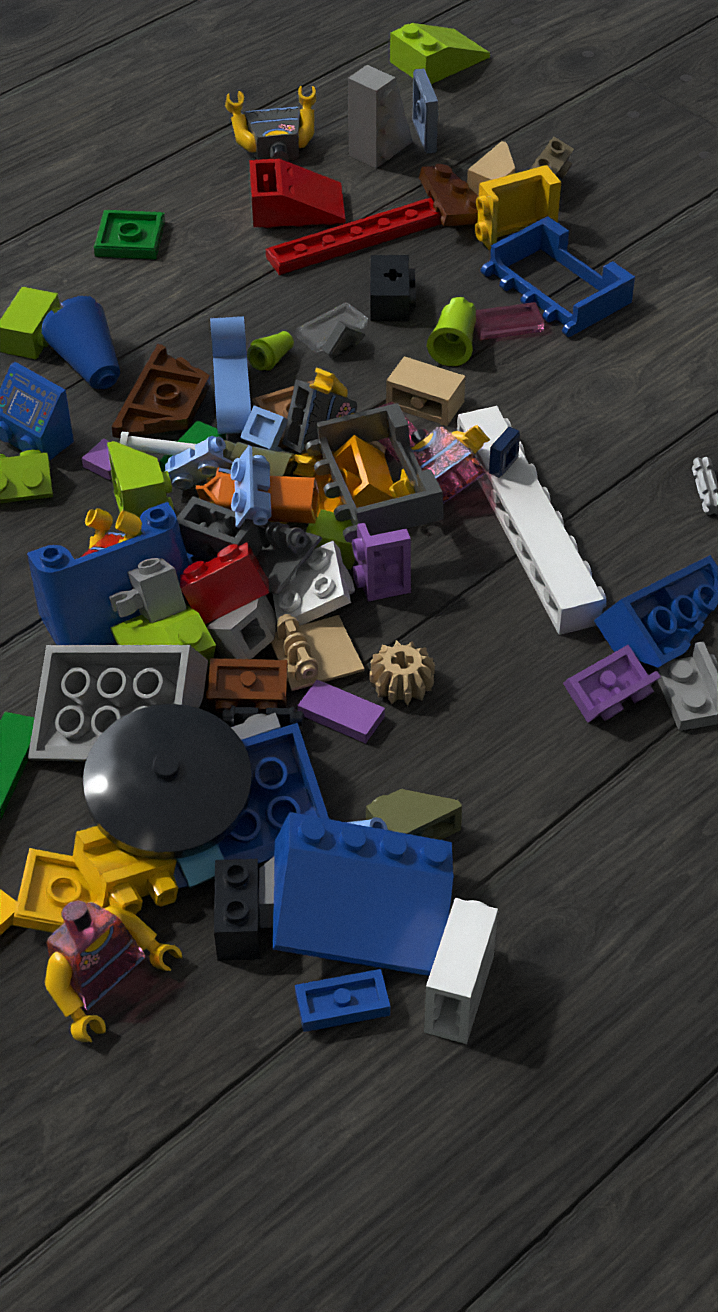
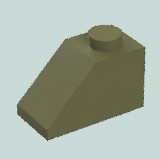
[366,789,462,840]

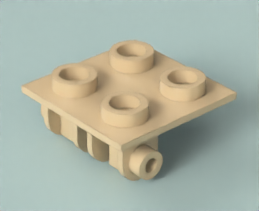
[270,614,364,691]

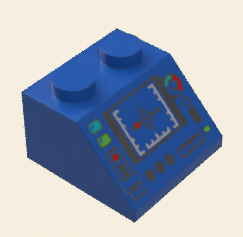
[0,362,74,460]

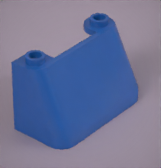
[27,502,191,645]

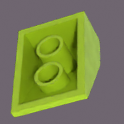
[390,23,490,84]

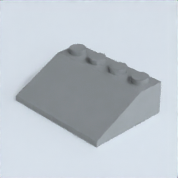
[28,645,208,762]

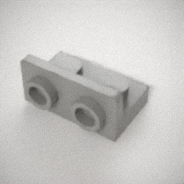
[655,642,718,731]

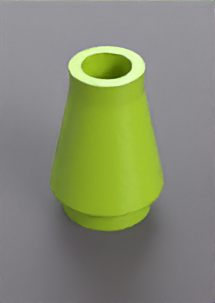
[247,331,294,370]

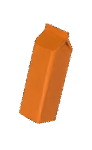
[196,473,319,524]

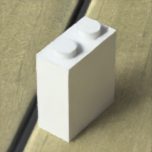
[424,898,498,1044]

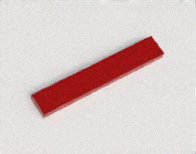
[265,197,442,275]

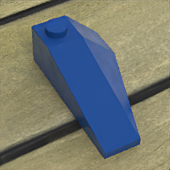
[594,555,718,668]

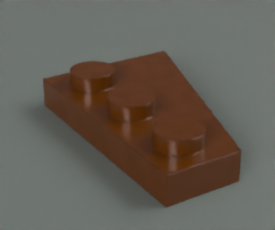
[419,164,479,226]

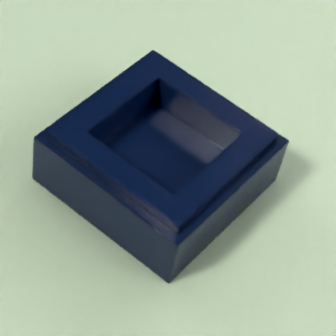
[489,426,520,478]

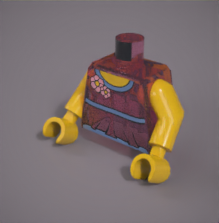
[389,425,490,504]
[45,901,182,1042]

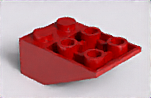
[249,159,346,228]

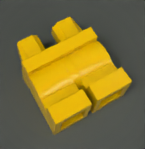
[73,826,178,915]

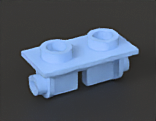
[165,436,233,490]
[231,445,272,528]

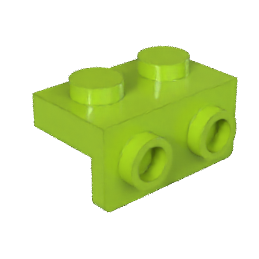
[0,450,53,503]

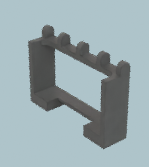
[305,403,444,543]

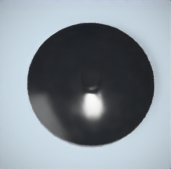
[83,704,252,860]

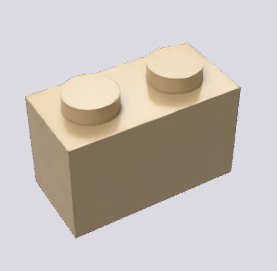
[386,356,465,426]

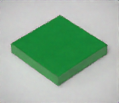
[94,210,165,259]

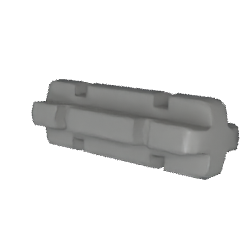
[692,457,718,515]

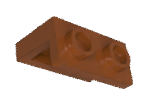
[206,658,288,713]

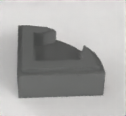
[322,321,366,355]

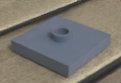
[412,68,438,153]

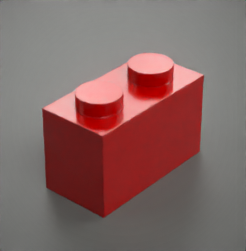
[180,542,270,624]

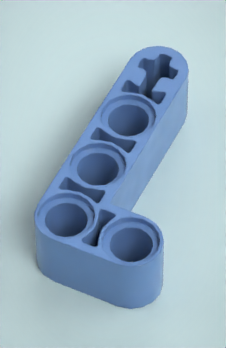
[210,316,251,434]

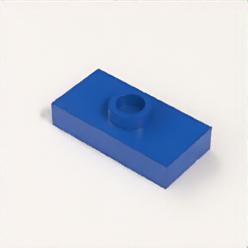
[295,969,390,1032]

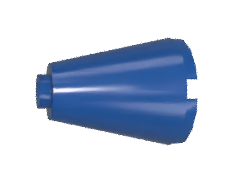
[42,296,120,389]

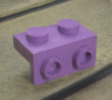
[563,645,661,723]

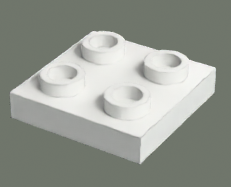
[272,541,355,626]

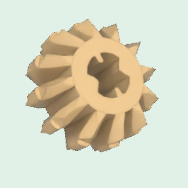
[370,640,435,706]

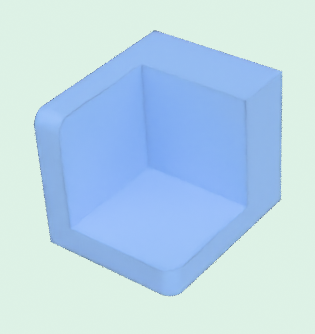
[240,406,288,452]

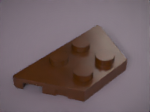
[111,344,211,438]

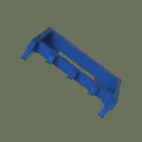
[481,216,635,337]

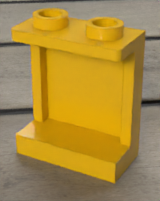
[475,165,561,251]

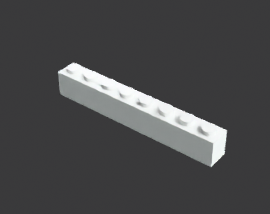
[457,406,606,635]

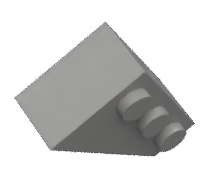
[348,65,413,168]

